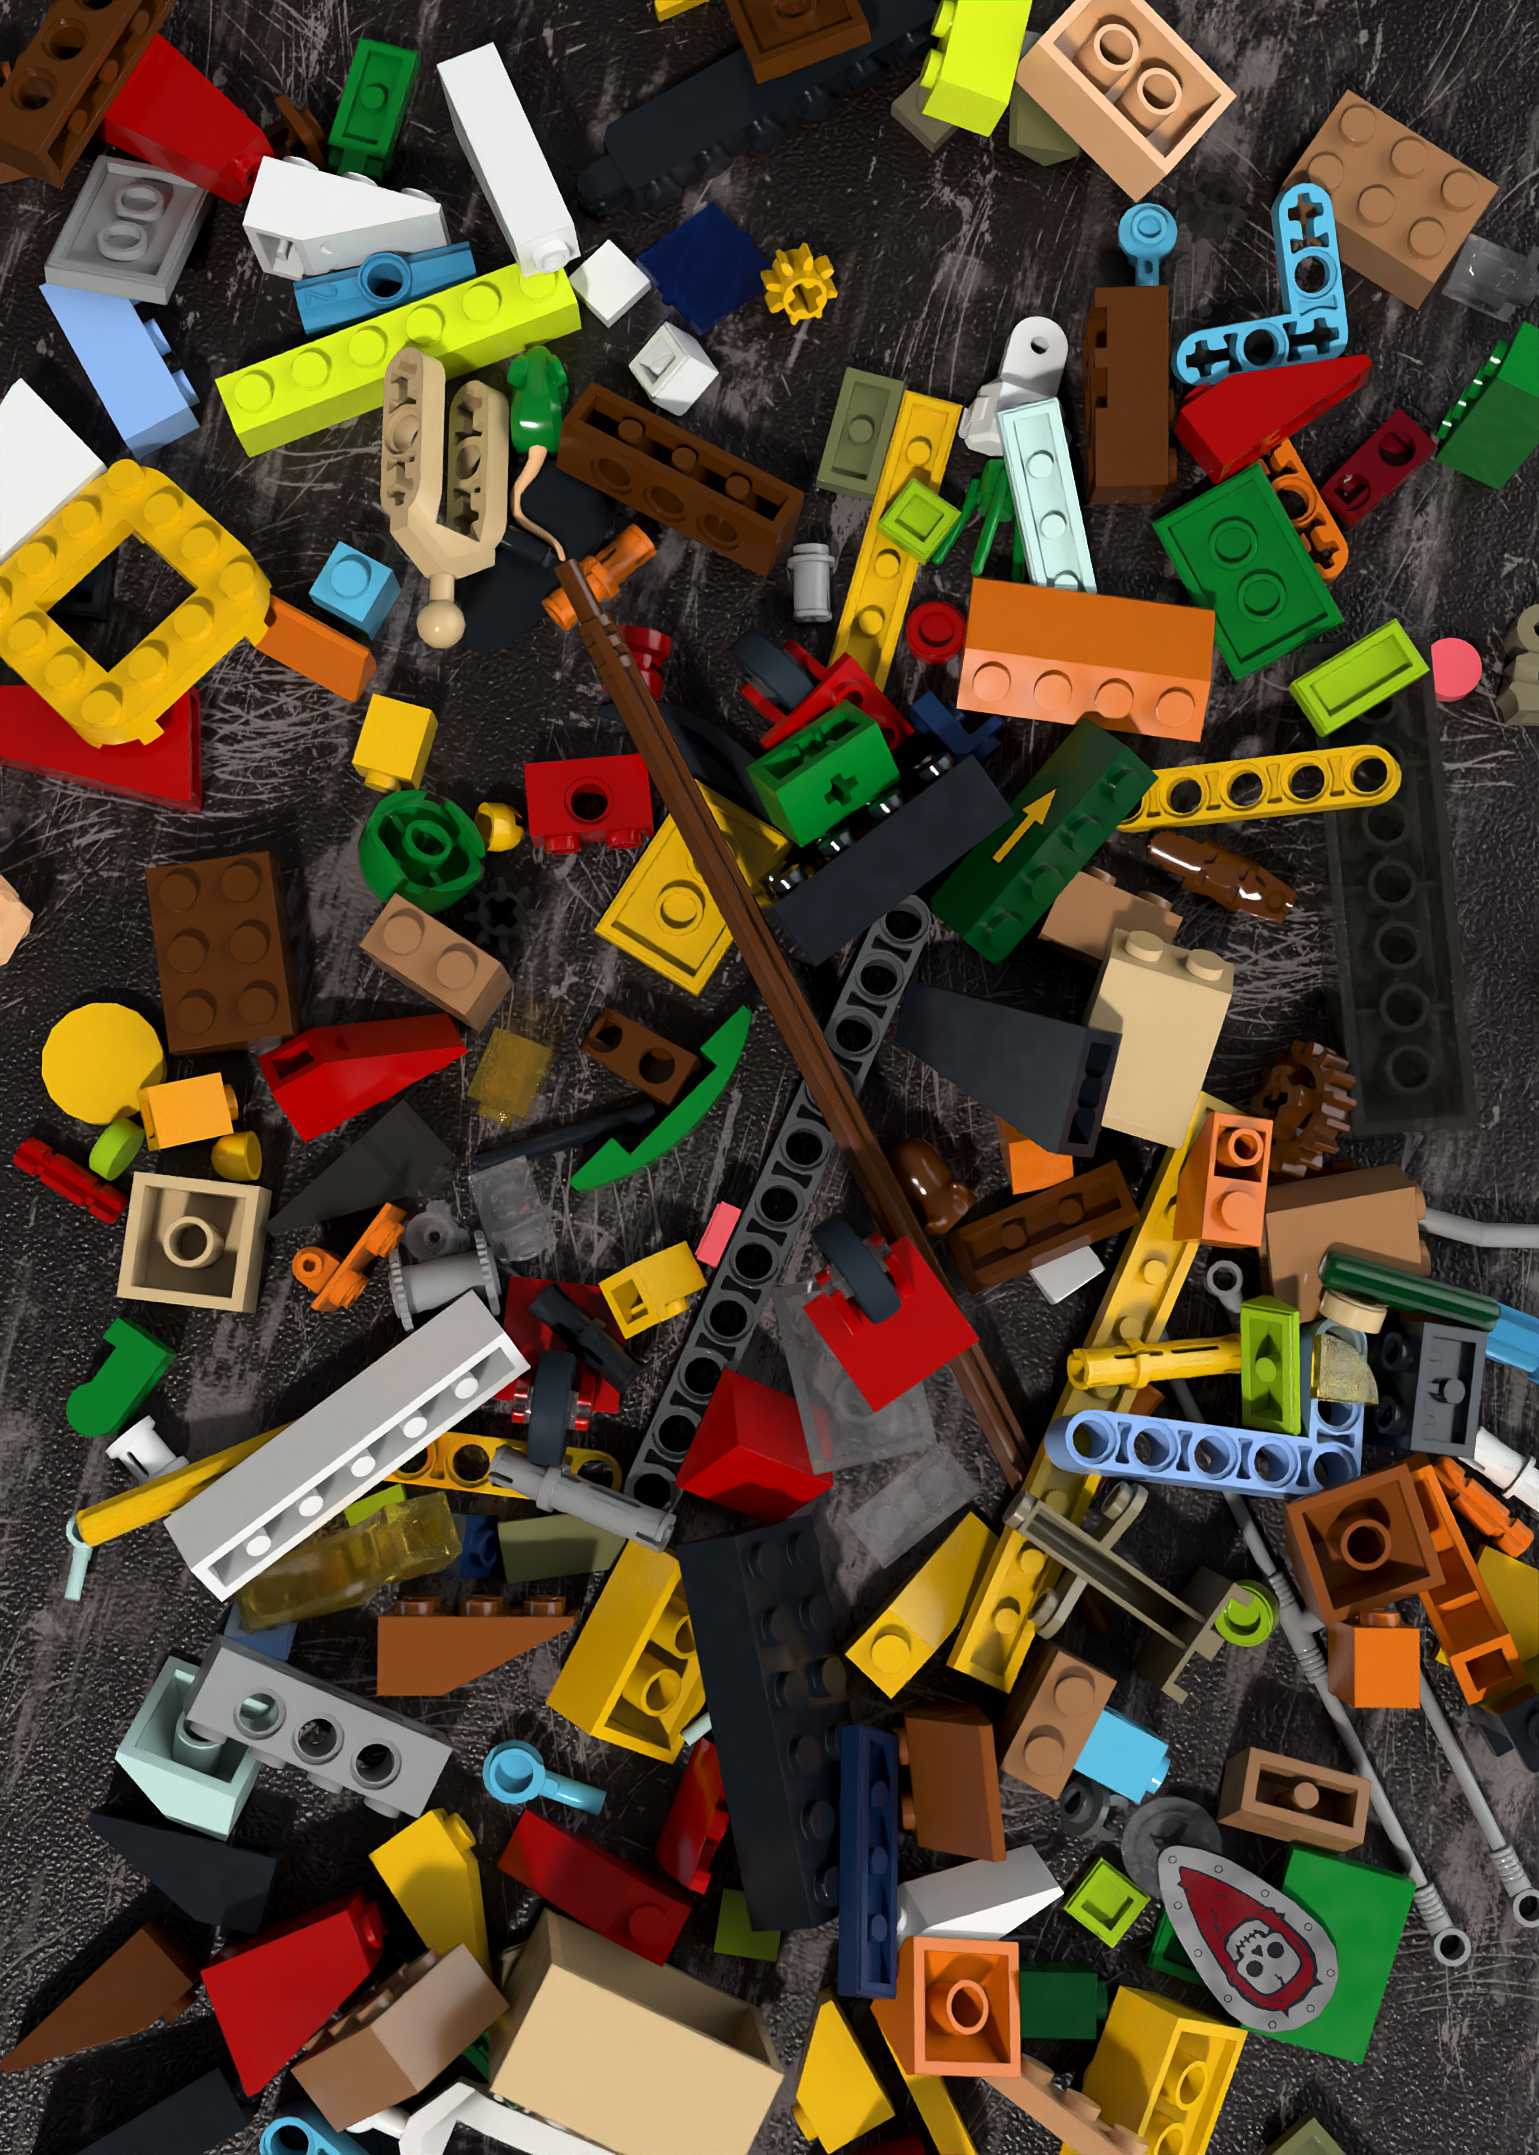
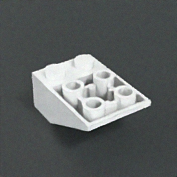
[242,156,452,281]

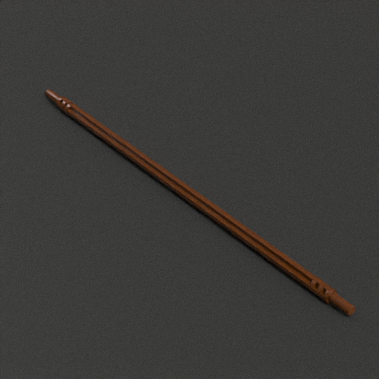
[554,558,1114,1634]

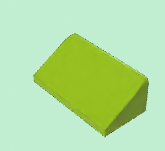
[1240,1295,1301,1436]

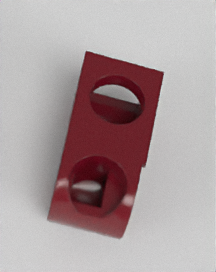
[1319,407,1438,529]

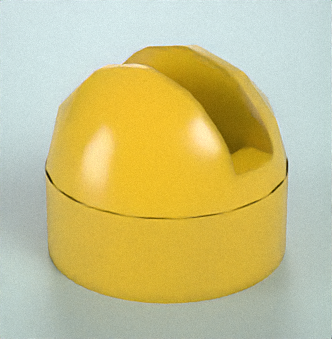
[475,802,524,852]
[211,1131,262,1182]

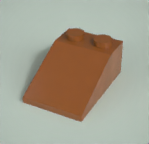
[892,1702,1007,1862]

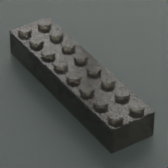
[1293,636,1479,1142]

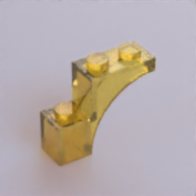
[234,1491,462,1635]

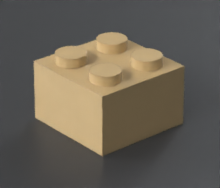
[116,1171,272,1314]

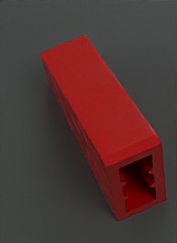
[93,32,277,205]
[0,685,203,812]

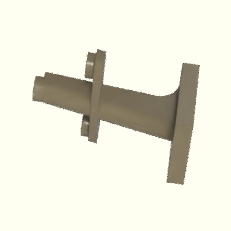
[1002,1481,1254,1705]

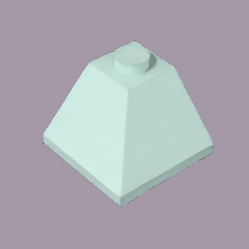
[115,1656,274,1842]

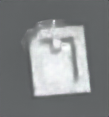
[1441,233,1539,323]
[467,1155,558,1264]

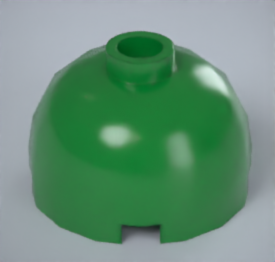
[358,789,485,914]

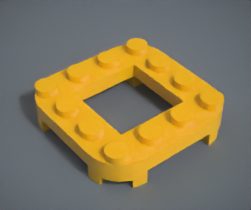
[0,459,272,749]

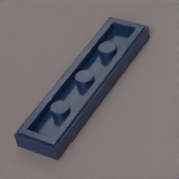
[838,1724,898,2000]

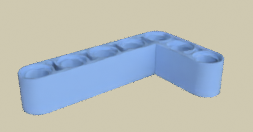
[1044,1318,1368,1500]

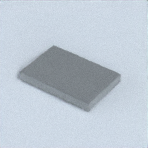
[44,155,216,305]

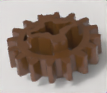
[1244,1041,1357,1178]

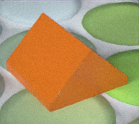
[870,1936,1021,2078]

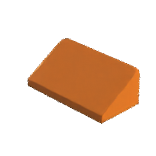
[255,594,378,702]

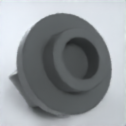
[1060,1774,1129,1841]

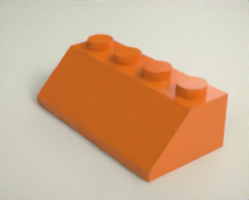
[955,576,1216,742]

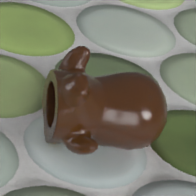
[885,1137,978,1240]

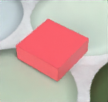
[695,1202,742,1269]

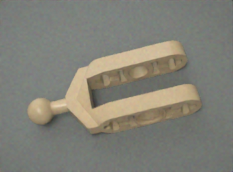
[380,347,509,649]

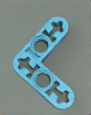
[1170,183,1348,386]

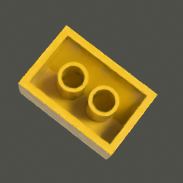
[545,1539,706,1765]
[1059,1986,1248,2155]

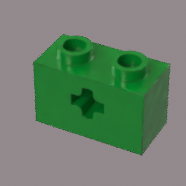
[746,699,902,848]

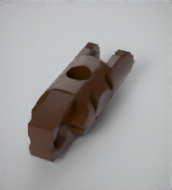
[1145,829,1298,924]

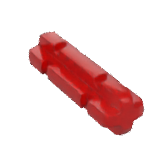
[13,1137,129,1224]

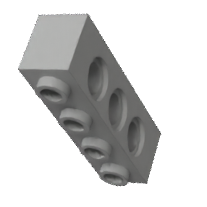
[182,1633,453,1818]

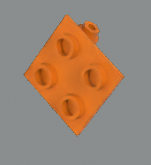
[292,1202,407,1312]

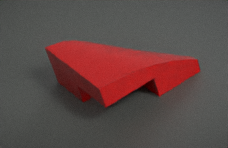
[654,1735,730,1894]

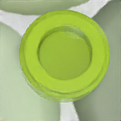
[89,1117,145,1181]
[1214,1579,1280,1647]

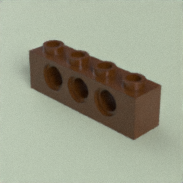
[0,0,177,188]
[556,381,806,578]

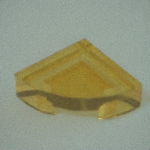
[1310,1334,1379,1406]

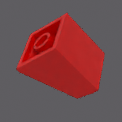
[200,1886,391,2097]

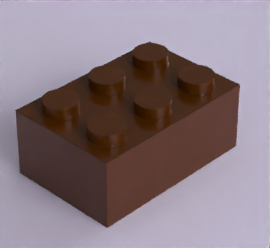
[145,851,304,1060]

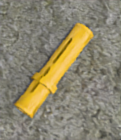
[1067,1333,1241,1390]

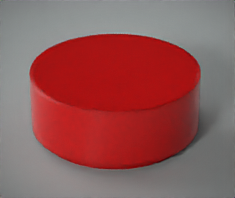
[905,601,966,665]

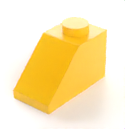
[791,1986,895,2154]

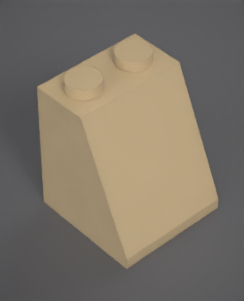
[1080,928,1235,1150]

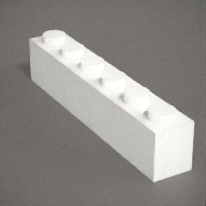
[163,1289,531,1602]

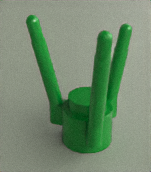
[932,459,1026,583]

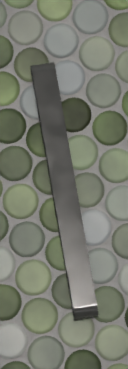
[623,894,932,1513]

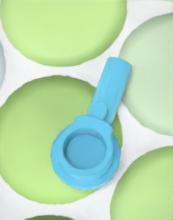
[1117,203,1178,286]
[482,1739,607,1816]

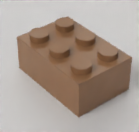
[1269,89,1499,310]
[290,1942,510,2133]

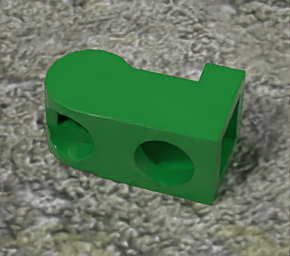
[66,1317,179,1437]

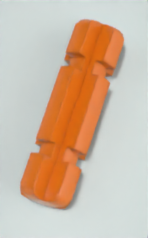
[1432,1456,1534,1558]

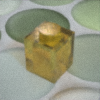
[467,1026,557,1128]

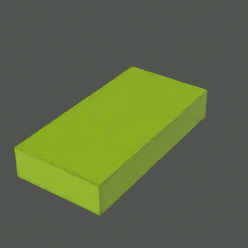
[1288,618,1430,739]

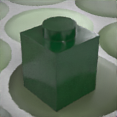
[1019,1958,1108,2039]

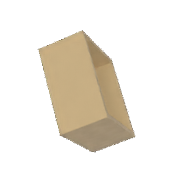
[488,1906,784,2155]

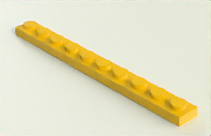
[946,1090,1254,1694]

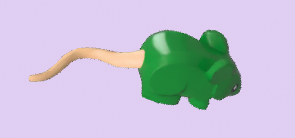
[507,345,569,561]

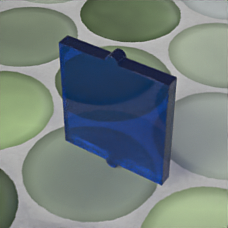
[635,202,772,337]

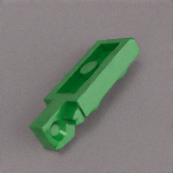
[327,37,420,182]

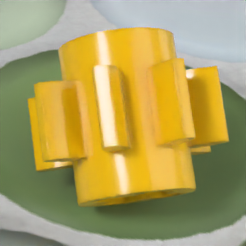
[760,243,838,325]

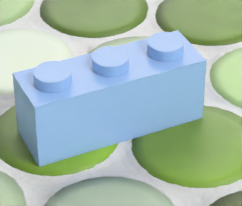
[39,283,200,460]

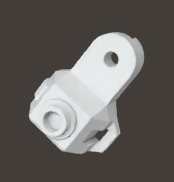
[958,316,1072,460]

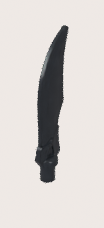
[597,701,779,829]

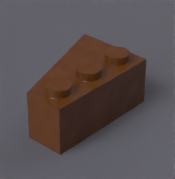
[1080,285,1177,505]

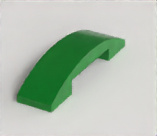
[568,1005,752,1194]

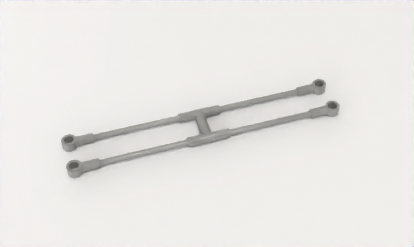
[1159,1260,1539,1967]

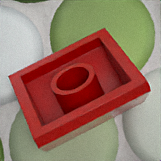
[674,1368,834,1522]

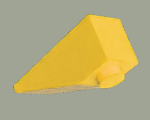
[842,1511,1000,1699]
[368,1808,493,1983]

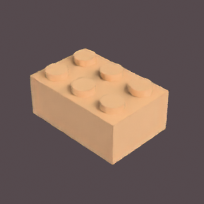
[1014,0,1237,203]

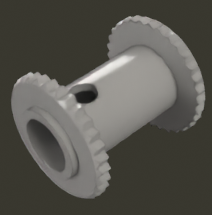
[387,1230,502,1335]

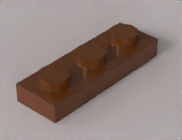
[946,1160,1143,1295]

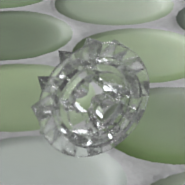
[1120,1795,1222,1899]

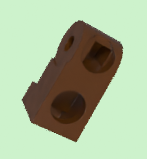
[578,1007,705,1111]

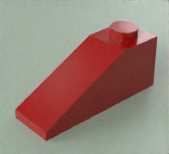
[1174,354,1373,486]
[497,1807,693,1967]

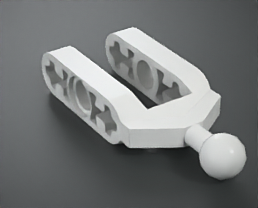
[345,2076,623,2155]

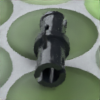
[528,1281,647,1395]

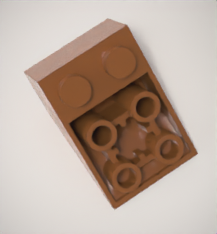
[377,1594,581,1696]

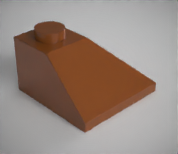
[1283,1461,1446,1626]

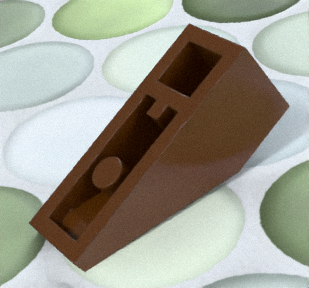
[0,1916,202,2074]

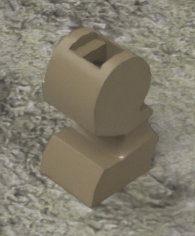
[1495,604,1539,726]

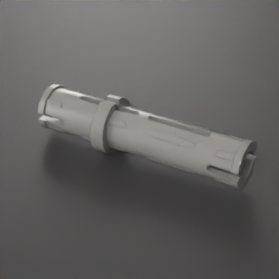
[487,1444,676,1554]

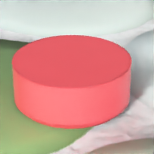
[1418,638,1482,702]

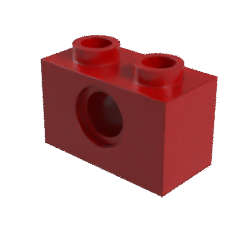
[524,753,655,855]

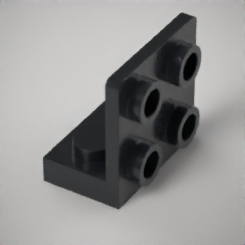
[1362,1320,1488,1459]

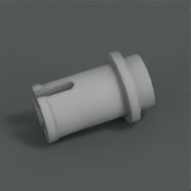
[787,543,835,623]

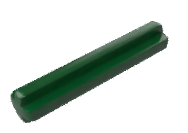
[1318,1251,1501,1333]

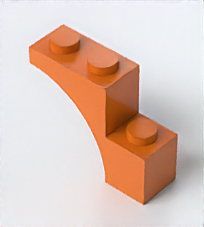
[1386,1452,1529,1705]

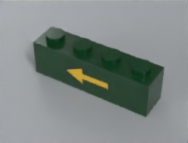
[926,717,1159,967]

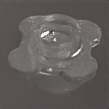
[400,1200,471,1264]

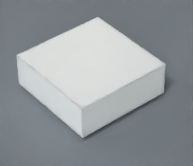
[568,240,651,328]

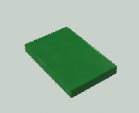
[1151,462,1346,683]
[1237,1842,1417,2065]

